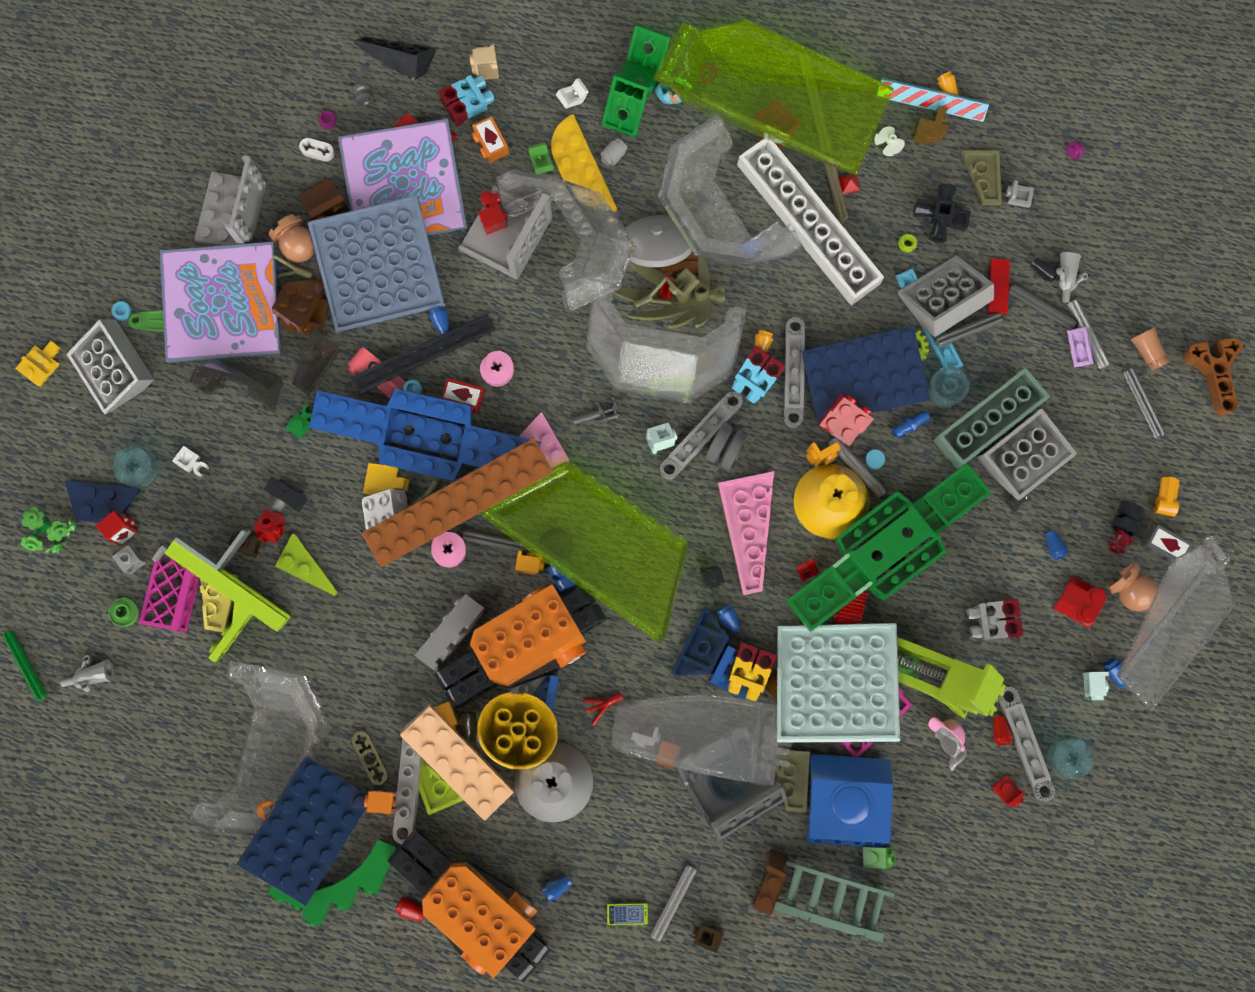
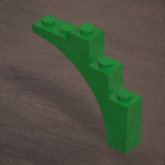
[268,839,399,926]

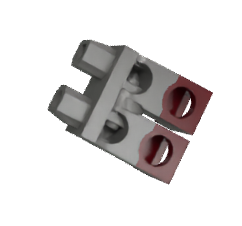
[966,599,1024,640]

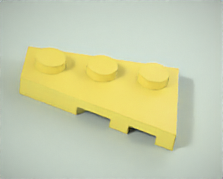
[200,574,238,632]

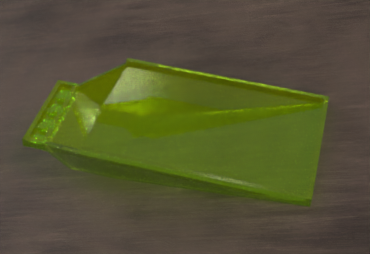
[654,18,894,175]

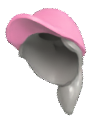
[929,717,967,771]

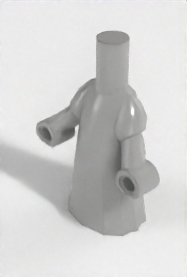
[1056,252,1088,303]
[60,655,114,692]

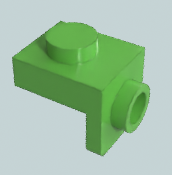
[528,143,554,175]
[863,847,895,869]

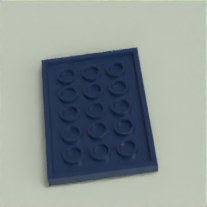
[801,326,930,425]
[236,756,367,906]

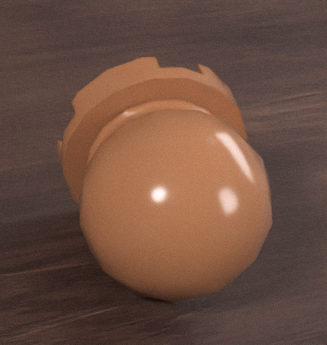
[269,214,315,263]
[1106,562,1159,612]

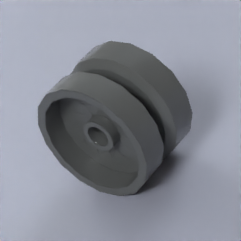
[705,422,748,471]

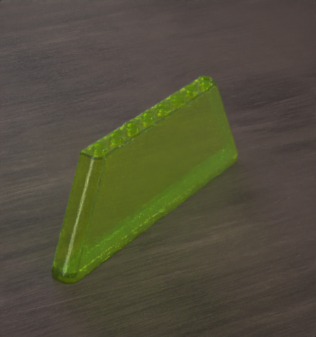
[480,461,688,643]

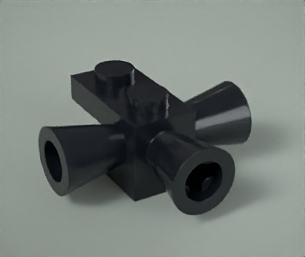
[913,184,971,243]

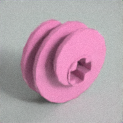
[480,351,514,387]
[431,532,466,568]

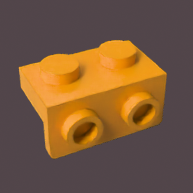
[806,442,841,467]

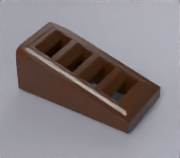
[764,849,788,878]

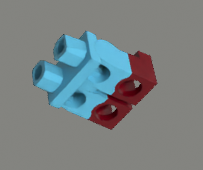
[438,75,495,127]
[732,345,786,403]

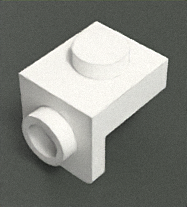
[556,78,588,109]

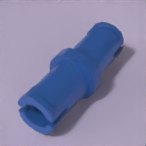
[891,411,930,439]

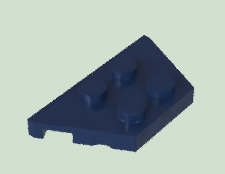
[65,480,140,523]
[670,607,731,676]

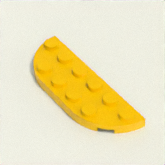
[551,114,617,214]

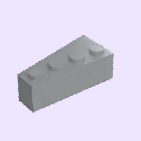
[415,594,486,672]

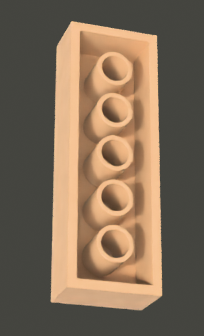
[400,704,514,821]

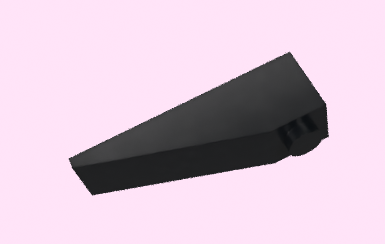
[354,36,436,80]

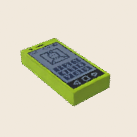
[607,903,648,925]

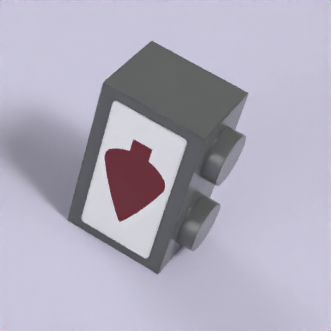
[1141,525,1192,566]

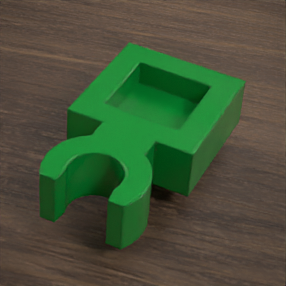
[285,404,312,439]

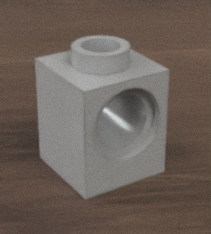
[112,545,146,575]

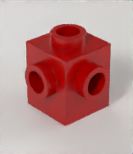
[254,510,285,543]

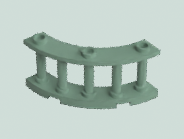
[774,859,895,942]

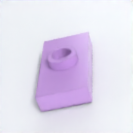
[1067,327,1094,368]

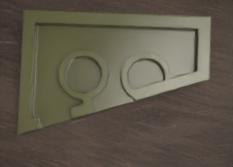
[961,150,1002,205]
[770,749,810,813]

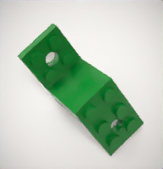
[601,23,672,138]

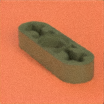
[352,731,389,785]

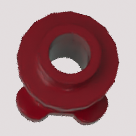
[1108,529,1135,554]

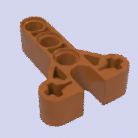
[1182,338,1243,416]

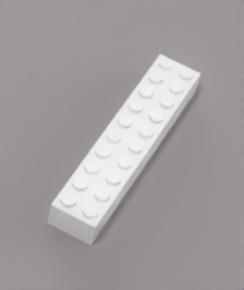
[737,136,884,306]

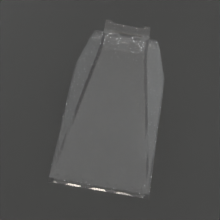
[1117,536,1237,711]

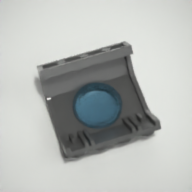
[674,723,787,841]

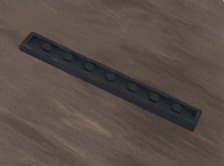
[350,314,495,395]

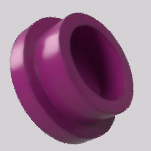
[318,111,337,129]
[1066,141,1084,160]

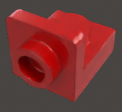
[991,775,1026,807]

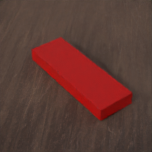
[987,259,1010,315]

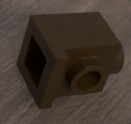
[229,531,262,558]
[691,923,724,953]

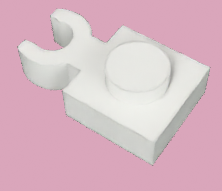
[172,446,210,478]

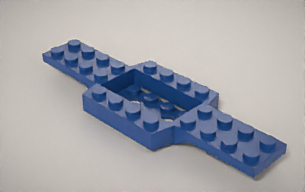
[309,389,541,481]

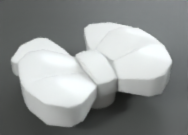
[874,126,905,156]

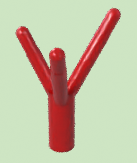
[583,693,623,726]

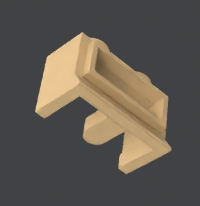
[469,44,499,80]

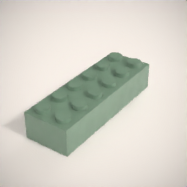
[933,368,1050,470]

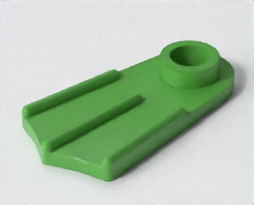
[128,310,164,332]

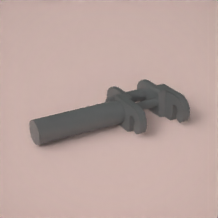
[571,396,620,425]

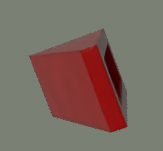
[658,276,675,301]

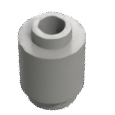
[601,138,627,166]

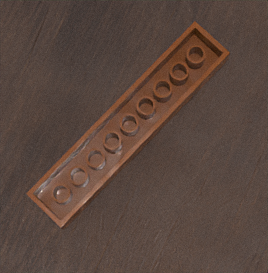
[361,437,553,567]

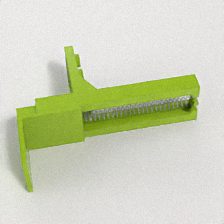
[897,637,1006,719]

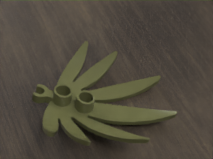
[611,239,725,329]

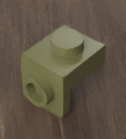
[666,268,700,298]

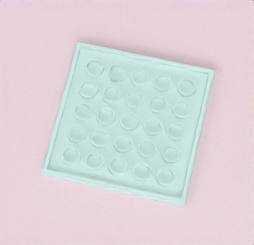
[777,623,900,742]

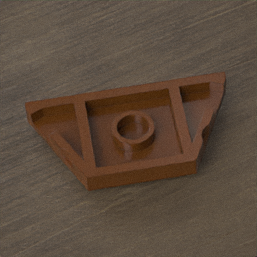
[272,279,325,333]

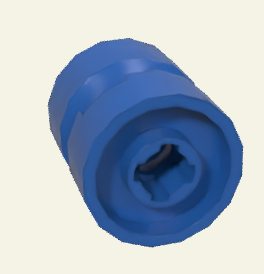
[547,559,581,594]

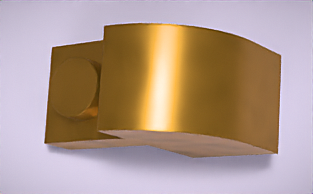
[913,105,949,145]

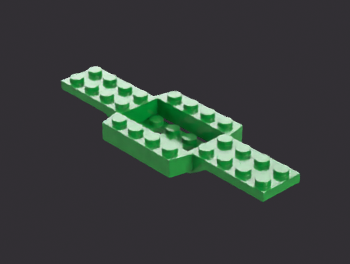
[786,463,992,632]

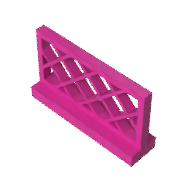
[139,548,200,633]

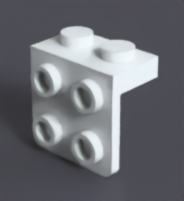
[362,489,408,530]

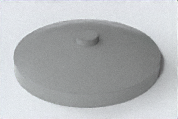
[620,215,695,267]

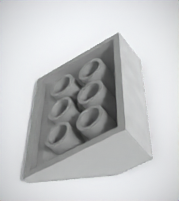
[898,255,994,337]
[66,319,154,415]
[976,408,1077,501]

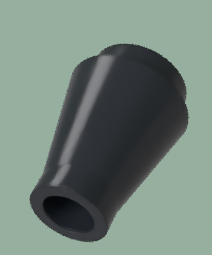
[1030,257,1058,283]

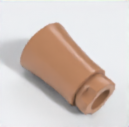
[1131,327,1169,371]

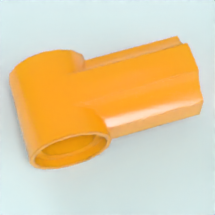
[1153,477,1180,517]

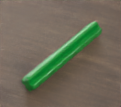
[3,631,47,701]

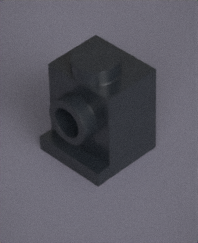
[700,566,725,590]

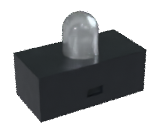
[263,477,308,513]

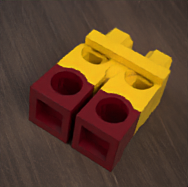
[728,642,777,702]

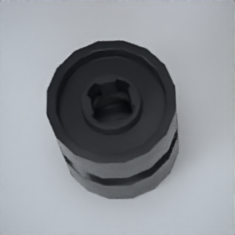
[1111,501,1145,536]

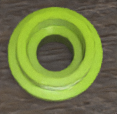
[898,234,917,253]

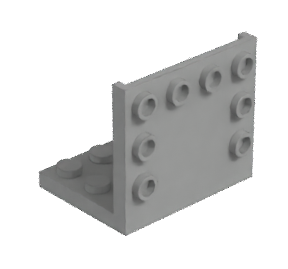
[194,156,267,246]
[458,186,553,280]

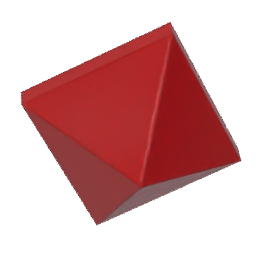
[838,173,860,194]
[796,559,819,582]

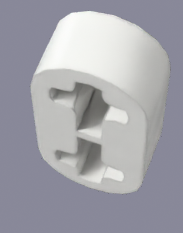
[299,138,335,161]

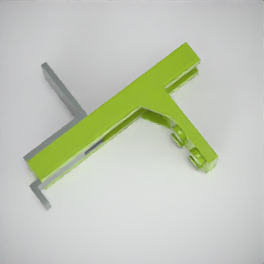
[151,528,291,662]

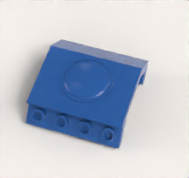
[806,754,893,847]

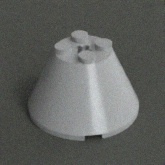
[514,742,593,822]

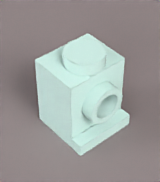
[646,423,677,454]
[1083,672,1109,700]

